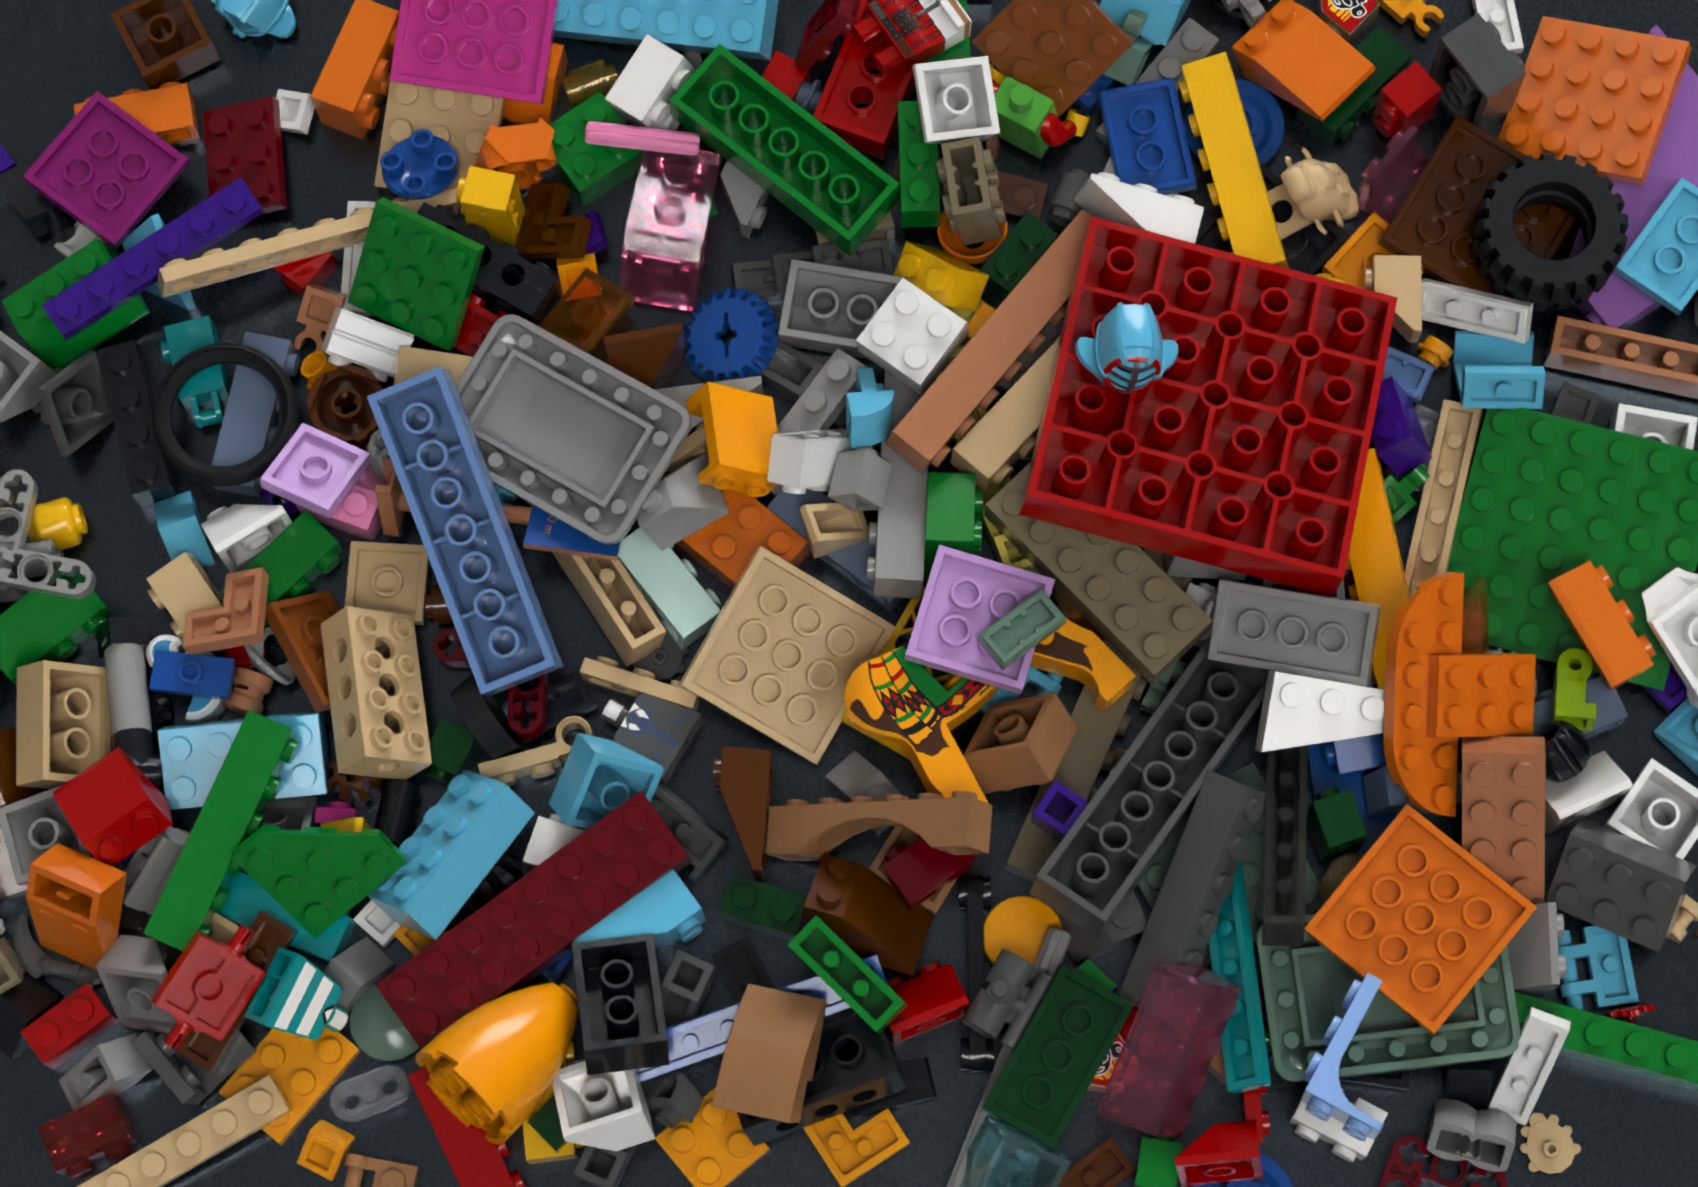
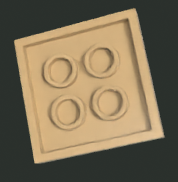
[374,81,505,190]

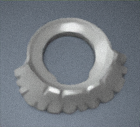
[244,627,296,685]

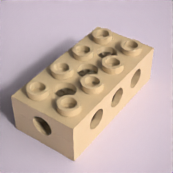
[320,606,432,780]

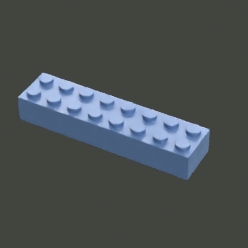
[367,366,564,696]

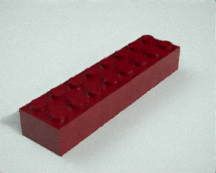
[376,791,693,1049]

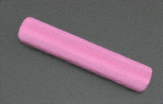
[585,121,700,156]

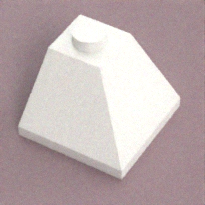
[201,504,292,573]
[552,1061,655,1151]

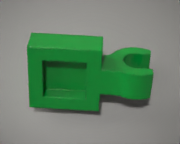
[1384,463,1430,524]

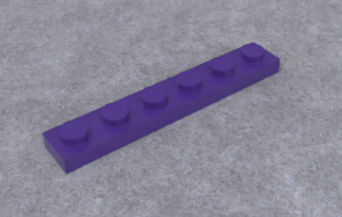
[42,177,264,341]

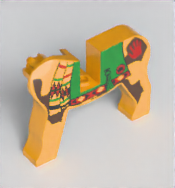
[844,619,1136,803]

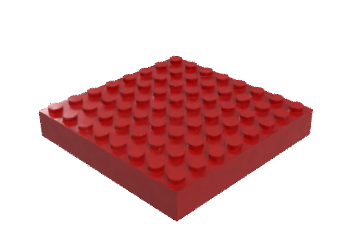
[1019,216,1397,597]

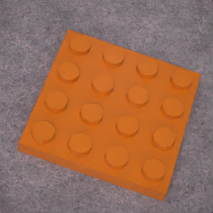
[1498,16,1692,186]
[1303,804,1537,1036]

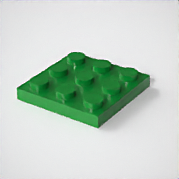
[348,197,485,352]

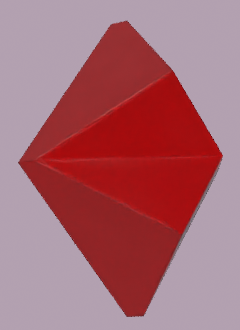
[1175,1120,1263,1187]

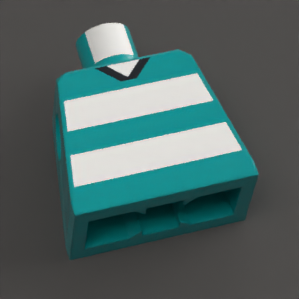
[244,947,348,1040]

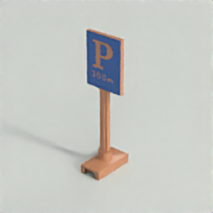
[375,458,622,561]

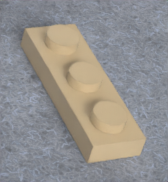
[580,656,700,712]

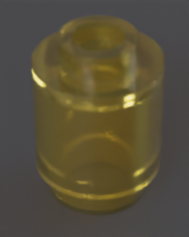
[561,59,618,107]

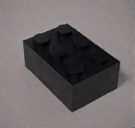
[571,933,670,1075]

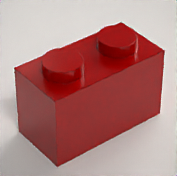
[1373,61,1442,144]
[20,983,119,1070]

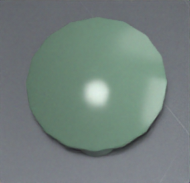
[349,983,419,1062]

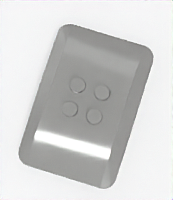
[456,314,692,545]

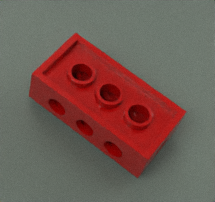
[813,0,915,160]

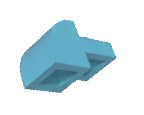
[846,368,894,448]

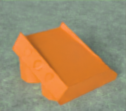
[474,118,557,190]

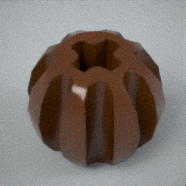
[326,760,384,804]

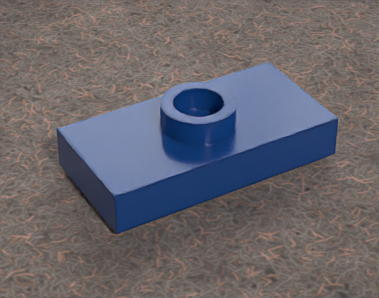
[149,650,236,700]

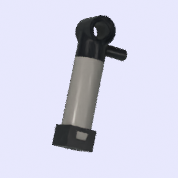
[96,617,162,789]

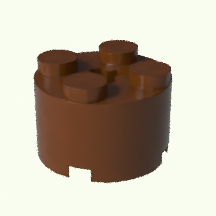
[307,365,383,451]

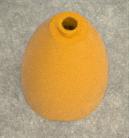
[415,983,578,1145]

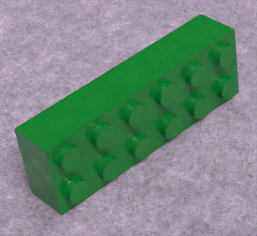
[669,44,900,256]

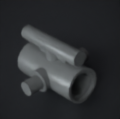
[962,949,1054,1050]

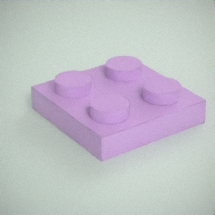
[260,423,371,519]

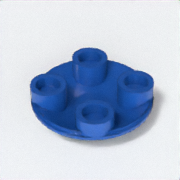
[380,129,459,200]

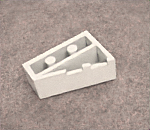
[1255,670,1385,752]

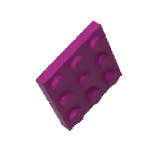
[23,91,190,250]

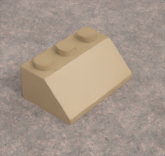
[16,660,111,789]

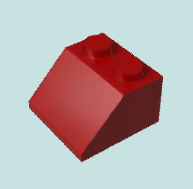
[53,747,173,866]
[887,962,969,1045]

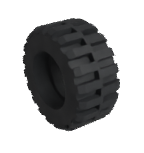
[1470,153,1629,311]

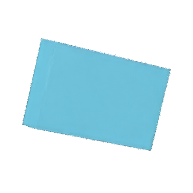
[154,490,216,567]

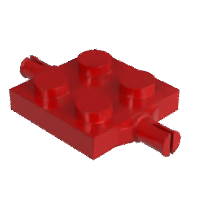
[151,924,267,1050]

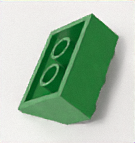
[2,239,150,369]
[0,570,114,686]

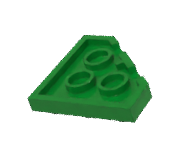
[231,826,407,938]

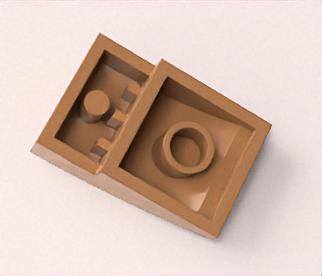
[712,984,827,1123]

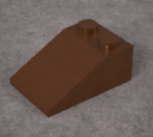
[713,747,774,883]
[797,853,933,976]

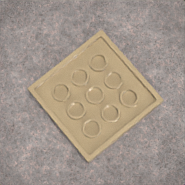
[678,546,896,765]

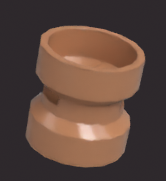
[223,667,274,716]

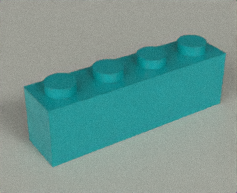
[217,872,356,964]

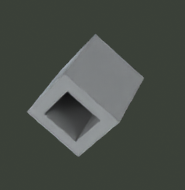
[827,447,893,512]

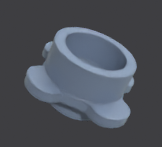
[795,79,824,116]

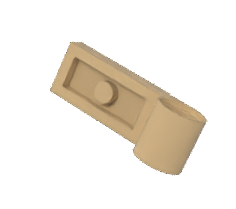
[478,716,594,787]

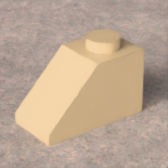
[1363,255,1422,343]

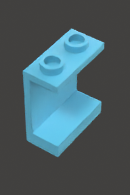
[1452,331,1546,409]

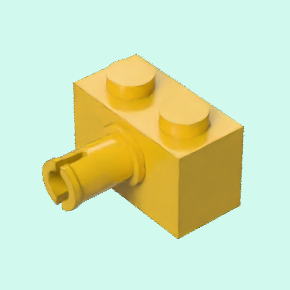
[893,241,989,311]

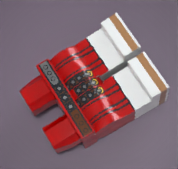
[852,0,972,76]

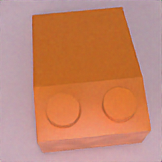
[1231,0,1376,121]

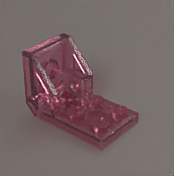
[618,150,722,312]

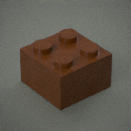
[110,0,220,90]

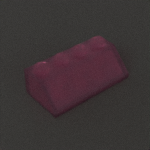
[1096,963,1241,1137]

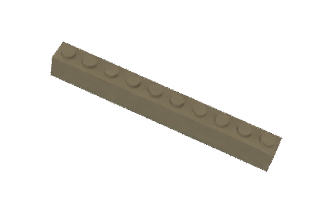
[1006,548,1193,882]

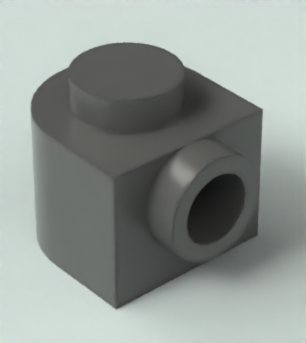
[646,1069,703,1129]

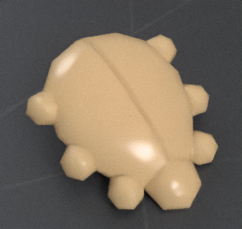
[1520,1113,1581,1174]

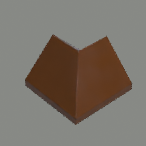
[603,323,687,389]

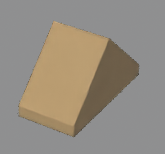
[799,503,869,559]

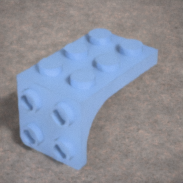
[1301,973,1384,1142]

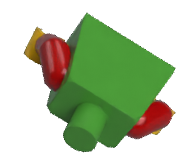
[989,64,1091,159]

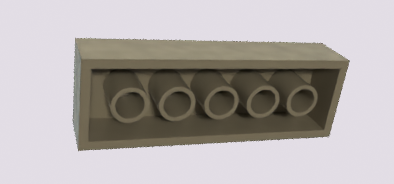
[984,462,1212,685]

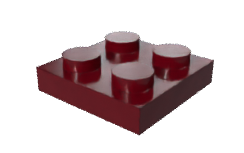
[795,0,860,72]

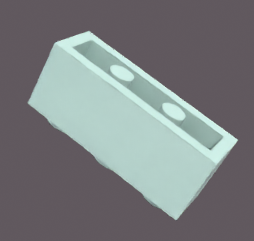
[618,528,722,650]

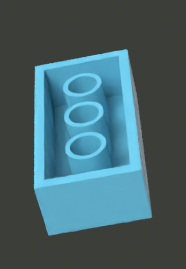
[157,711,331,810]
[367,769,535,940]

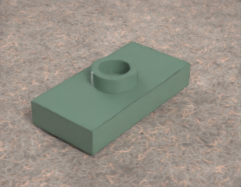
[977,589,1067,671]

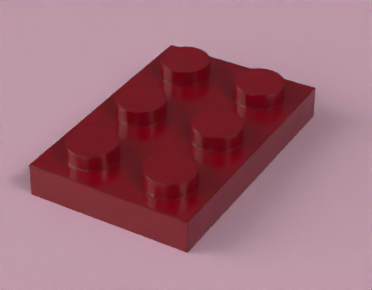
[203,96,287,214]

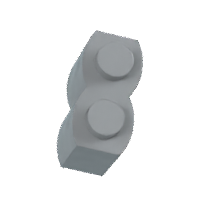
[1426,1099,1517,1172]

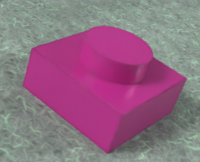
[314,801,361,827]

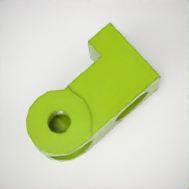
[1552,648,1597,731]

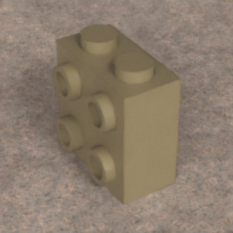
[936,137,1006,246]

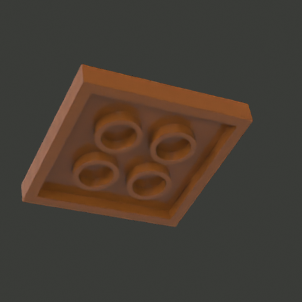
[972,0,1135,118]

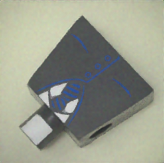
[601,692,703,785]

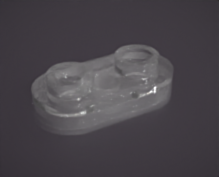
[330,1065,411,1123]

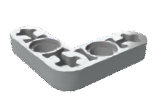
[0,469,96,599]

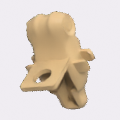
[1267,147,1359,240]

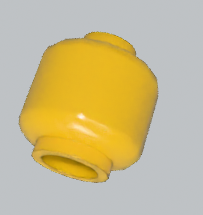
[28,497,88,550]

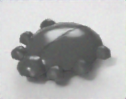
[632,631,688,680]

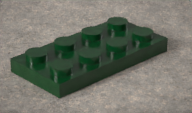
[982,964,1134,1150]

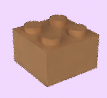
[963,692,1078,794]

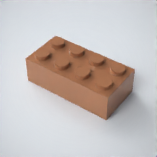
[1461,736,1546,904]

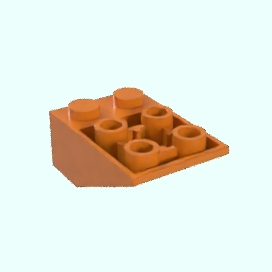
[26,843,127,970]

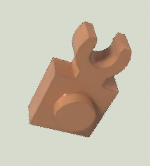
[294,282,347,352]

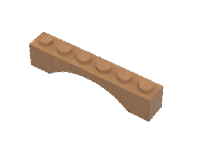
[765,791,993,861]

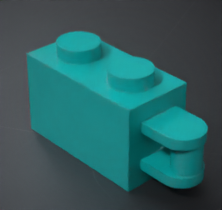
[160,315,230,428]

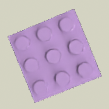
[904,545,1055,694]

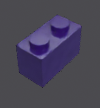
[1371,376,1432,476]

